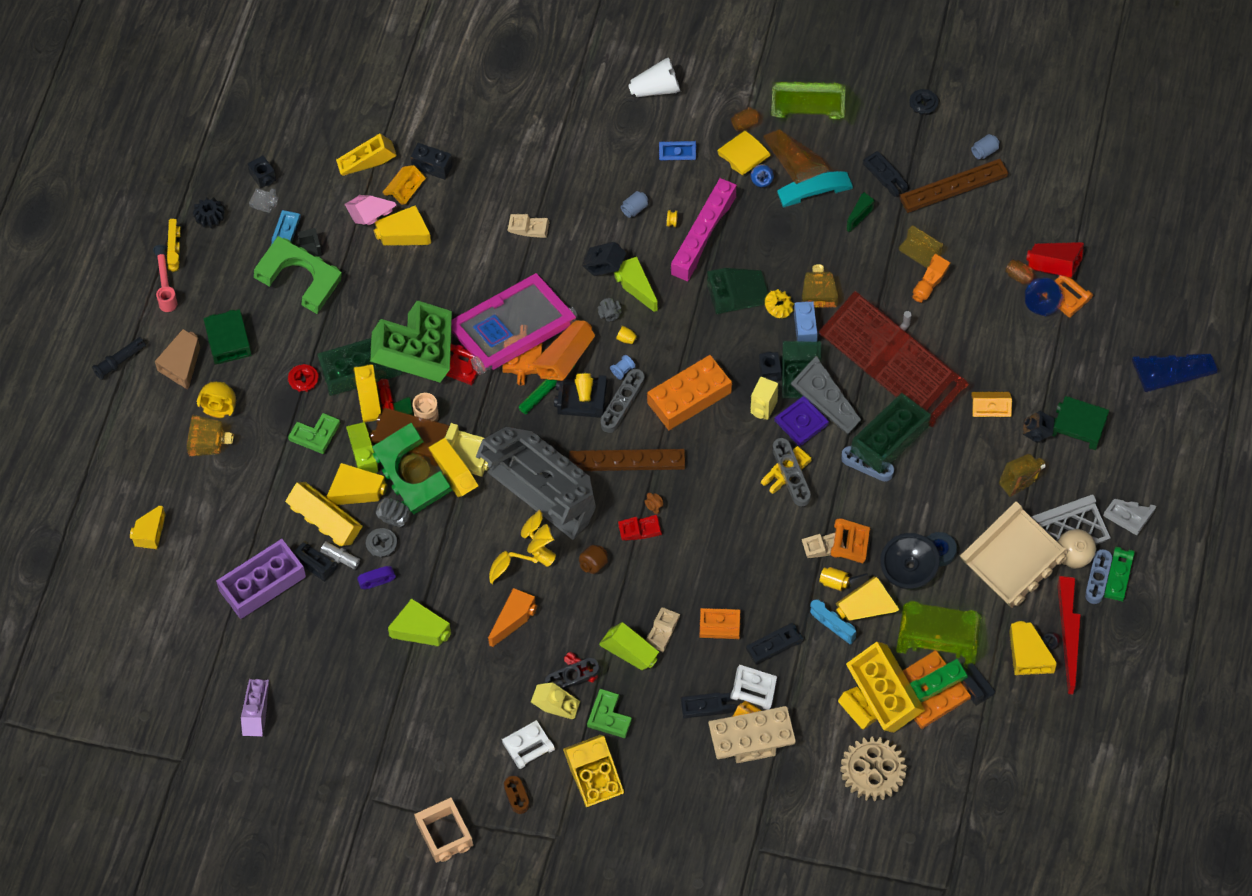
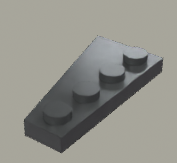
[791,356,861,435]

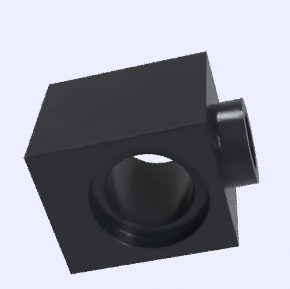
[248,155,276,189]
[759,352,781,382]

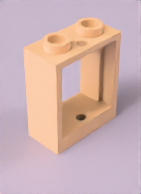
[414,798,473,863]

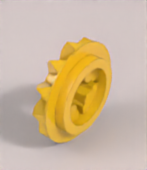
[765,289,794,318]

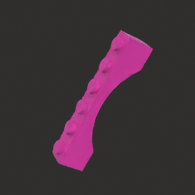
[671,178,737,281]

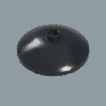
[880,533,940,589]

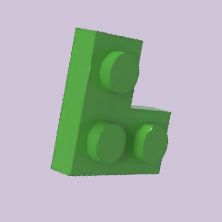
[288,413,340,454]
[587,689,632,738]

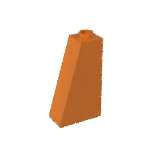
[531,320,595,381]

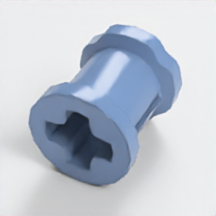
[610,355,635,380]

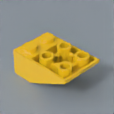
[563,735,624,807]

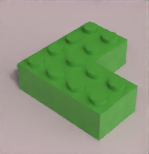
[370,301,452,382]

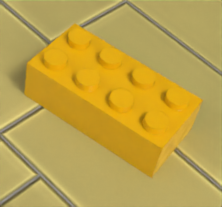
[846,642,925,733]

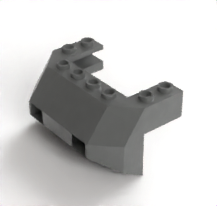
[476,427,596,540]

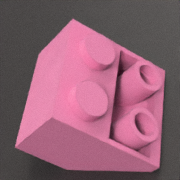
[345,195,396,225]

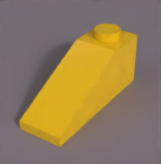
[336,133,397,176]
[428,438,478,497]

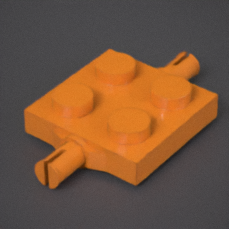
[503,326,542,385]

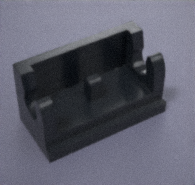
[293,541,338,582]

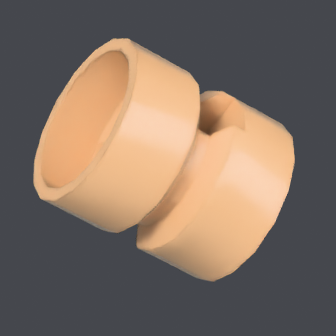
[412,393,439,422]

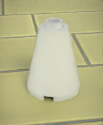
[629,58,680,97]

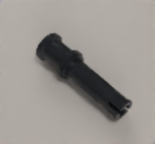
[92,337,146,380]

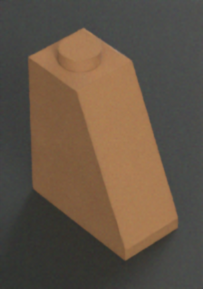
[155,329,200,389]

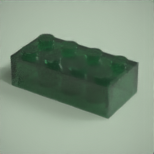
[317,338,402,396]
[850,393,931,474]

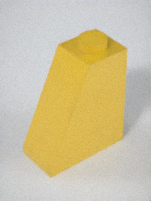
[373,205,431,245]
[354,365,381,422]
[327,463,387,505]
[835,577,899,620]
[1010,621,1056,675]

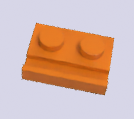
[700,608,740,639]

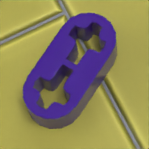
[357,566,396,589]

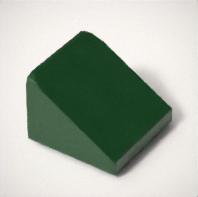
[393,397,413,415]

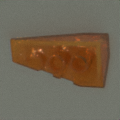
[763,129,829,184]

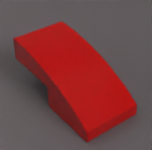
[618,515,662,540]

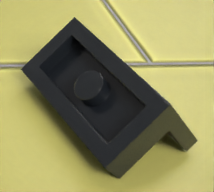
[960,663,995,706]

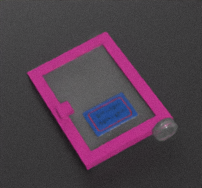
[451,273,578,375]

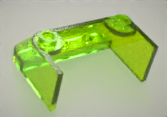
[771,82,845,119]

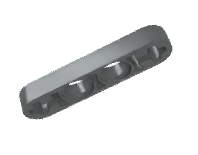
[600,369,644,433]
[773,438,811,506]

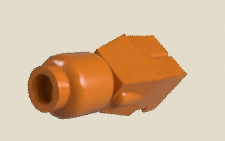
[912,254,950,303]

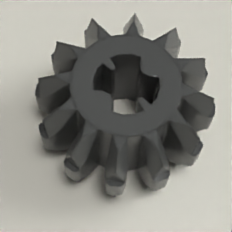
[376,498,410,527]

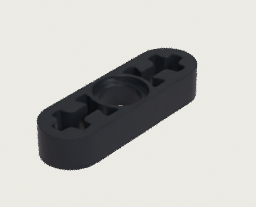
[545,658,601,690]

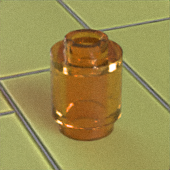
[731,107,759,131]
[1005,259,1035,285]

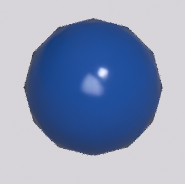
[751,164,774,187]

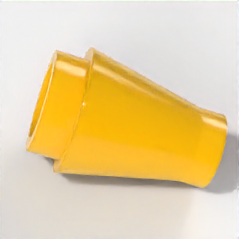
[575,374,593,402]

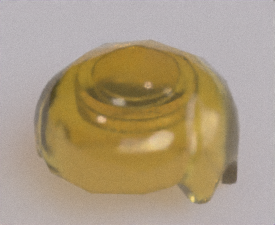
[399,453,430,484]

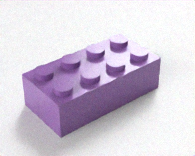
[216,539,306,619]

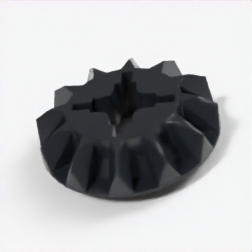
[909,89,938,115]

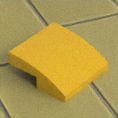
[717,131,770,175]

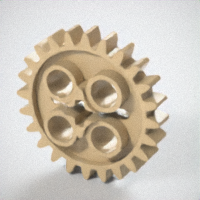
[840,737,907,801]

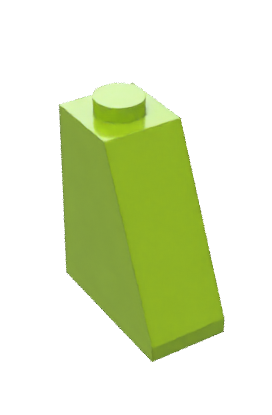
[388,599,451,646]
[599,622,659,670]

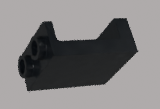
[554,375,607,418]

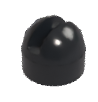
[1042,632,1060,649]

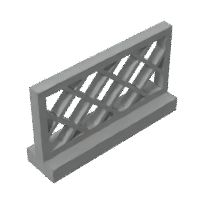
[1031,495,1110,545]

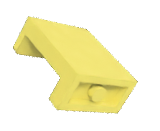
[445,423,489,477]

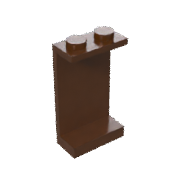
[370,408,449,467]

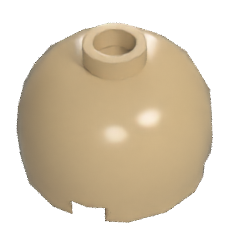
[1058,529,1096,569]

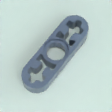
[841,446,894,481]
[1085,550,1112,604]

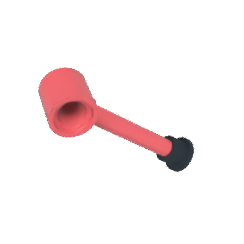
[153,245,177,312]

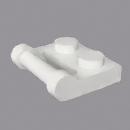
[731,665,777,710]
[502,720,555,769]

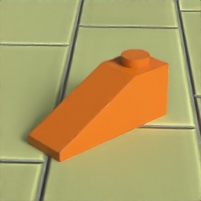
[488,588,537,647]

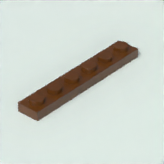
[900,159,1008,213]
[569,449,685,471]

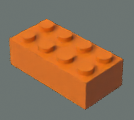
[647,355,732,430]

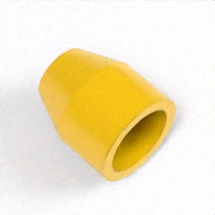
[616,326,637,344]

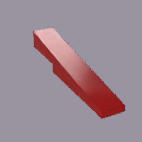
[1057,576,1080,694]

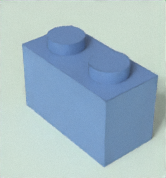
[794,301,817,346]

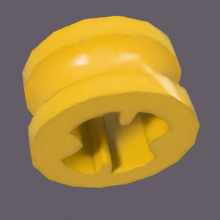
[667,210,678,227]

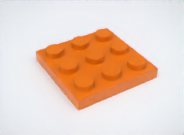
[903,650,971,729]

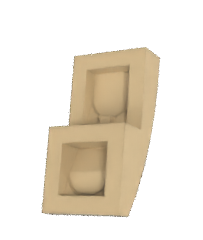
[508,214,550,238]
[802,533,845,558]
[646,608,680,652]

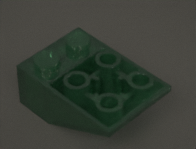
[707,268,768,314]
[782,341,821,398]

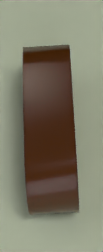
[504,776,529,814]

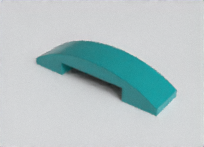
[777,171,853,207]

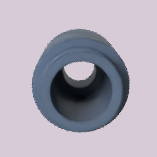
[971,134,999,159]
[621,191,648,218]

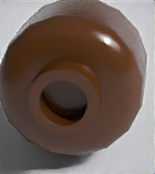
[579,545,608,574]

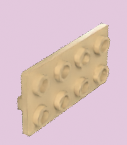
[709,706,795,763]

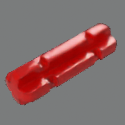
[378,379,394,410]
[564,652,598,683]

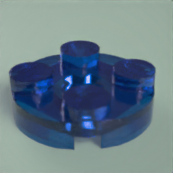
[1025,278,1064,316]

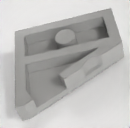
[1103,499,1156,535]

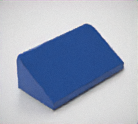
[659,141,696,160]

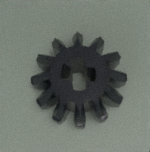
[193,196,225,228]

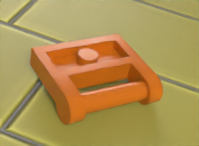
[1042,275,1093,318]
[830,519,870,563]

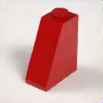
[1027,242,1084,278]

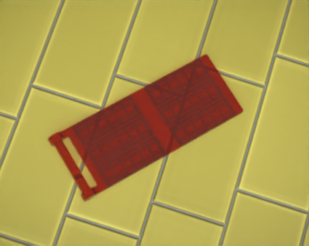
[819,291,969,427]

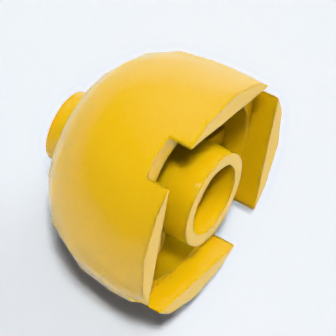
[197,382,236,418]

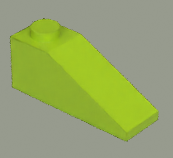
[614,257,658,312]
[346,422,378,473]

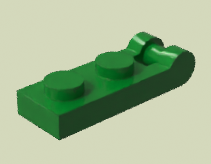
[1104,546,1135,602]
[910,659,968,702]

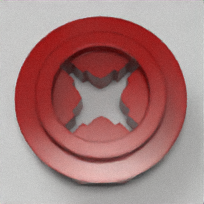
[288,364,318,392]

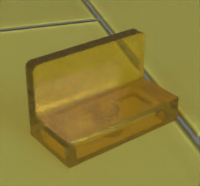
[899,225,943,268]

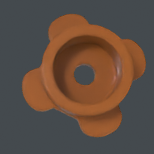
[645,493,663,514]

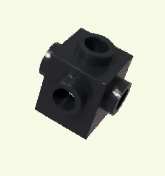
[1023,411,1054,443]

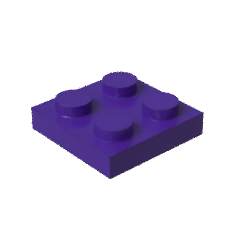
[775,396,829,447]

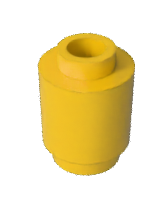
[819,567,850,591]

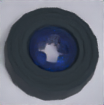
[926,532,957,567]

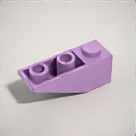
[241,679,269,736]

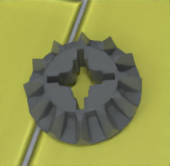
[366,528,397,558]

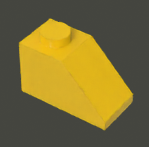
[130,506,165,549]

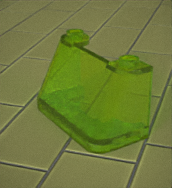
[896,601,982,665]

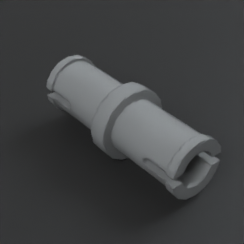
[320,541,360,570]

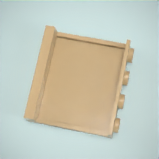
[960,502,1068,608]

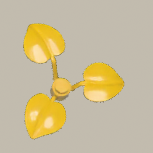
[489,510,556,584]

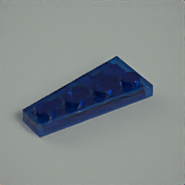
[1132,354,1218,392]

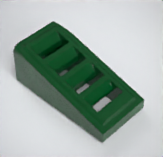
[846,192,874,232]

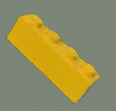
[285,482,363,546]

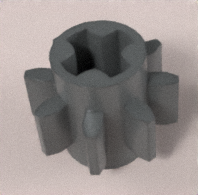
[598,298,621,321]

